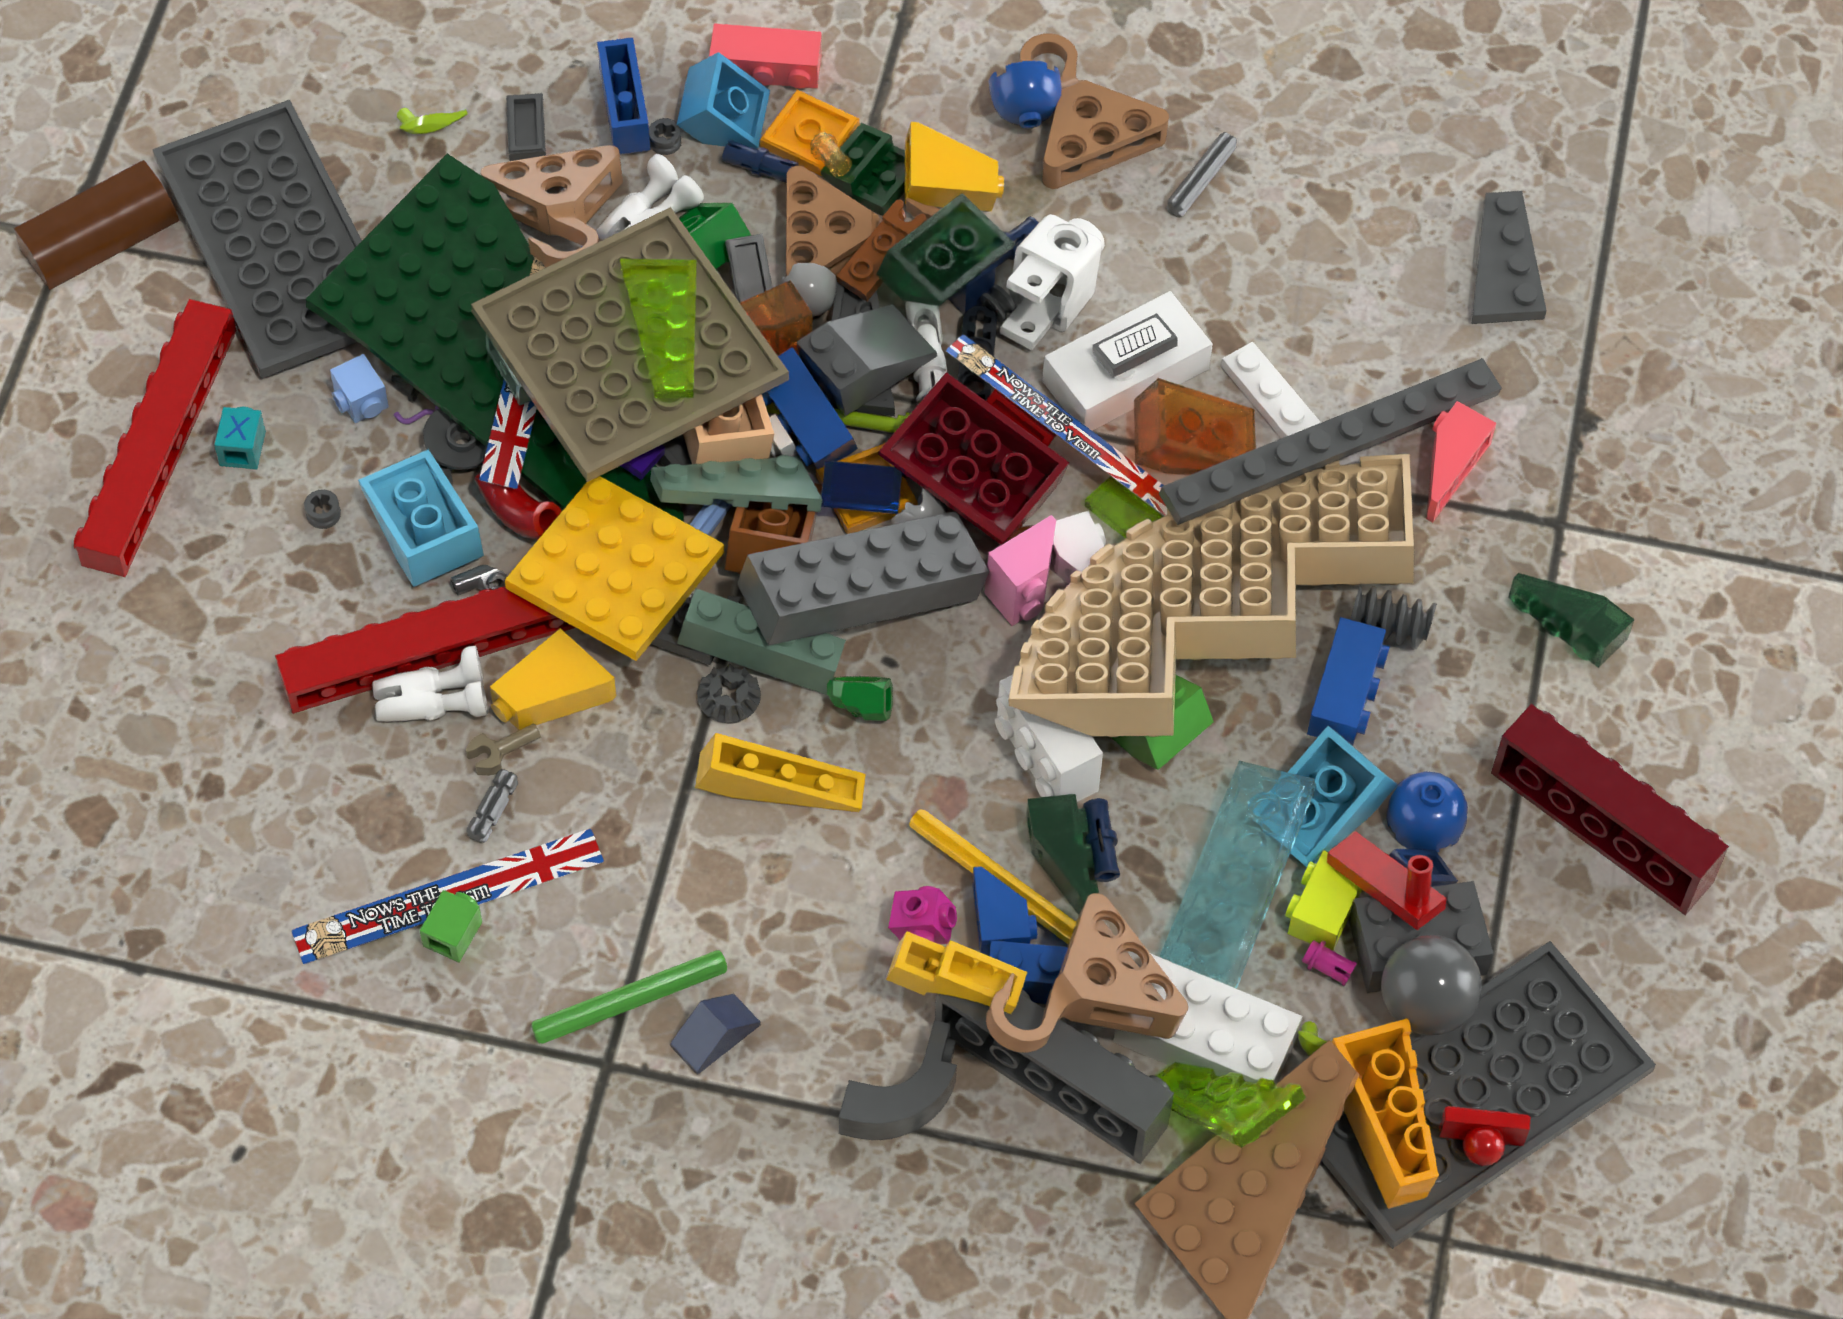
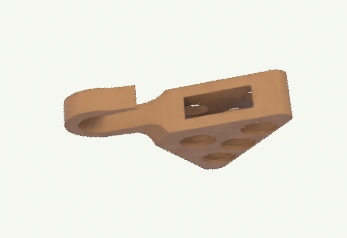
[1020,33,1169,189]
[480,145,623,267]
[786,166,951,280]
[986,893,1188,1052]

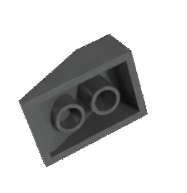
[796,304,937,416]

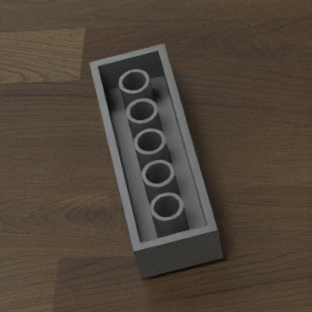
[737,512,989,646]
[935,989,1174,1164]

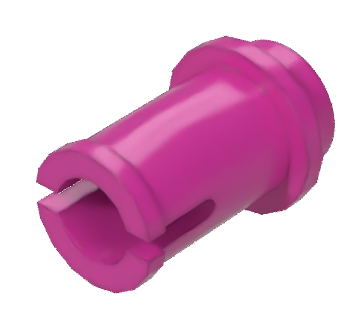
[1302,940,1357,986]

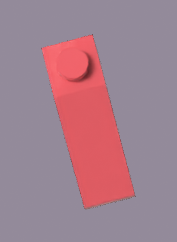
[1426,401,1496,523]

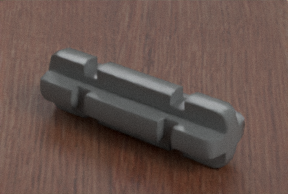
[467,769,518,843]

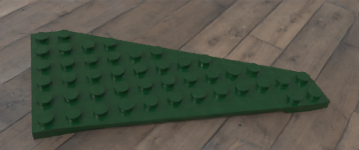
[306,153,684,522]

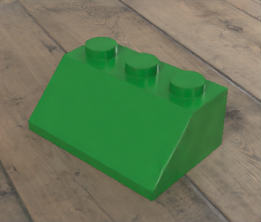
[679,203,751,272]

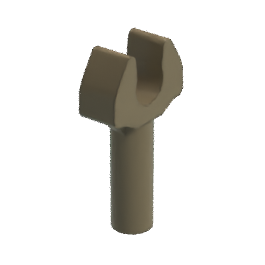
[466,723,541,776]

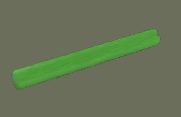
[532,950,727,1044]

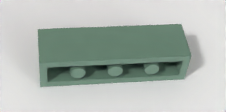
[677,588,846,695]

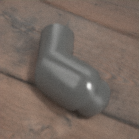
[451,565,507,595]

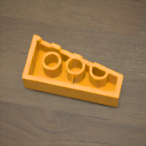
[1332,1018,1439,1209]

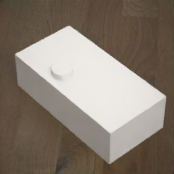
[1042,291,1213,431]

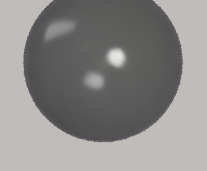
[1381,935,1482,1035]

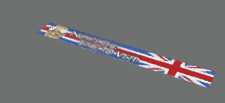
[479,257,546,489]
[946,335,1167,516]
[292,829,604,964]

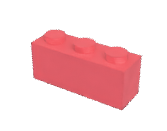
[709,24,822,89]

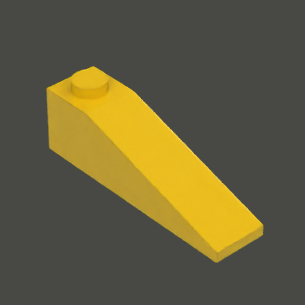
[695,733,866,812]

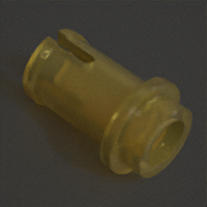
[810,133,852,177]

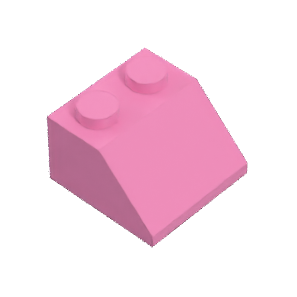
[984,515,1056,626]

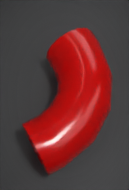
[475,473,562,540]

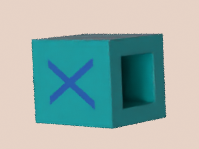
[214,406,266,470]

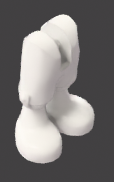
[596,154,704,240]
[372,646,488,722]

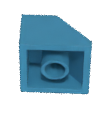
[677,52,770,149]

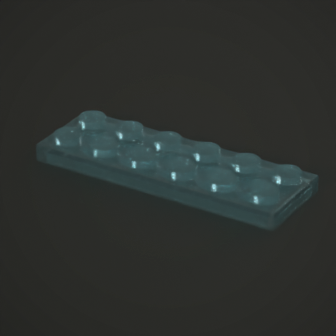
[1160,761,1317,989]

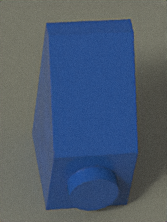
[972,867,1037,956]

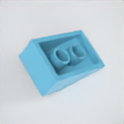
[358,449,484,587]
[1250,726,1398,867]

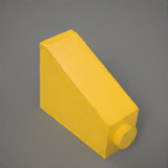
[905,122,1004,212]
[490,628,616,730]

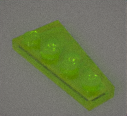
[620,259,697,398]
[1157,1062,1306,1148]

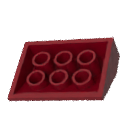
[878,372,1070,545]

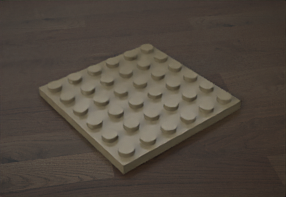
[471,207,789,482]

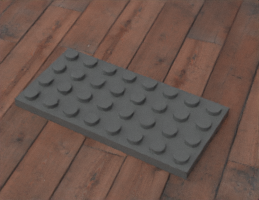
[152,99,362,379]
[1322,941,1656,1249]

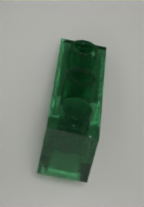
[1508,573,1635,668]
[1026,794,1099,915]

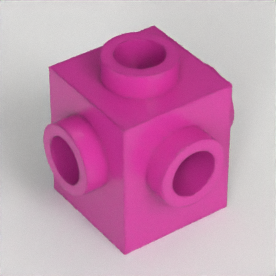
[888,886,957,944]

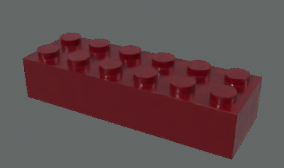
[1491,704,1729,916]

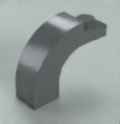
[839,1020,957,1140]

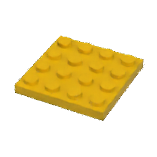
[505,476,724,661]

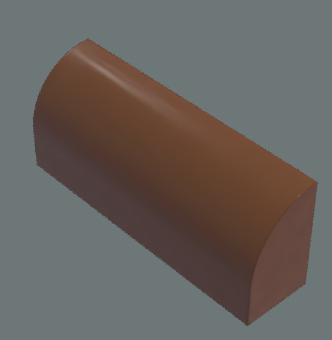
[14,160,179,290]

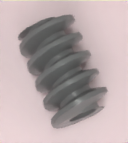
[1350,584,1437,649]

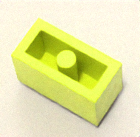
[1285,850,1362,951]

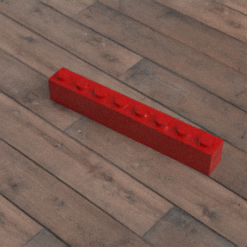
[74,299,237,577]
[275,586,576,714]

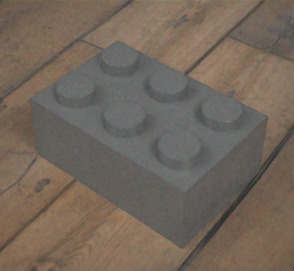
[1349,881,1493,993]

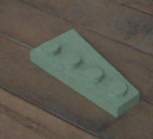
[650,455,822,512]

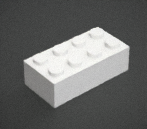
[1113,953,1303,1102]

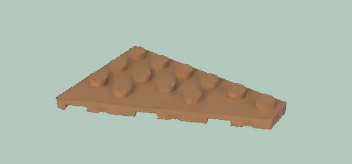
[1134,1040,1359,1319]

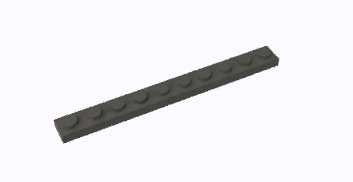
[1159,358,1502,525]

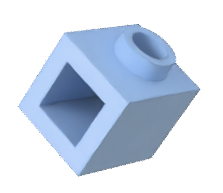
[330,354,389,423]

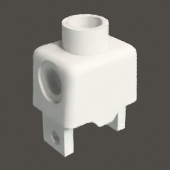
[1000,214,1105,350]

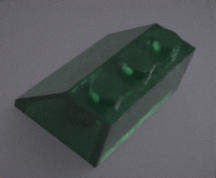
[876,193,1015,306]

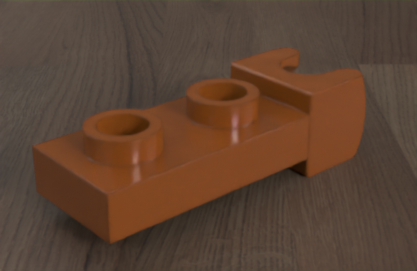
[836,200,929,302]

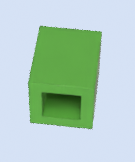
[420,890,482,963]

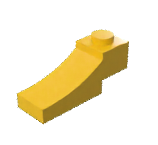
[886,931,1027,1014]

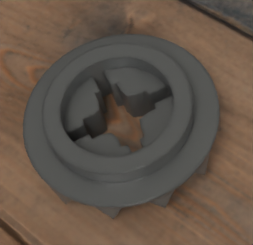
[697,663,761,723]

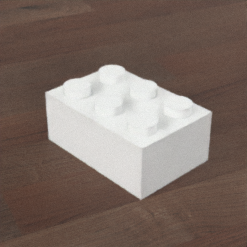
[995,675,1103,812]

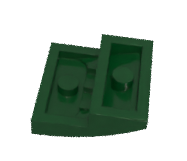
[821,123,905,216]

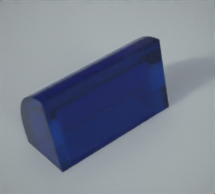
[821,460,903,514]

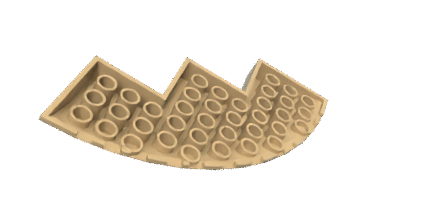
[1008,454,1414,737]

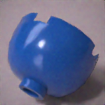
[988,61,1062,129]
[1386,771,1468,852]

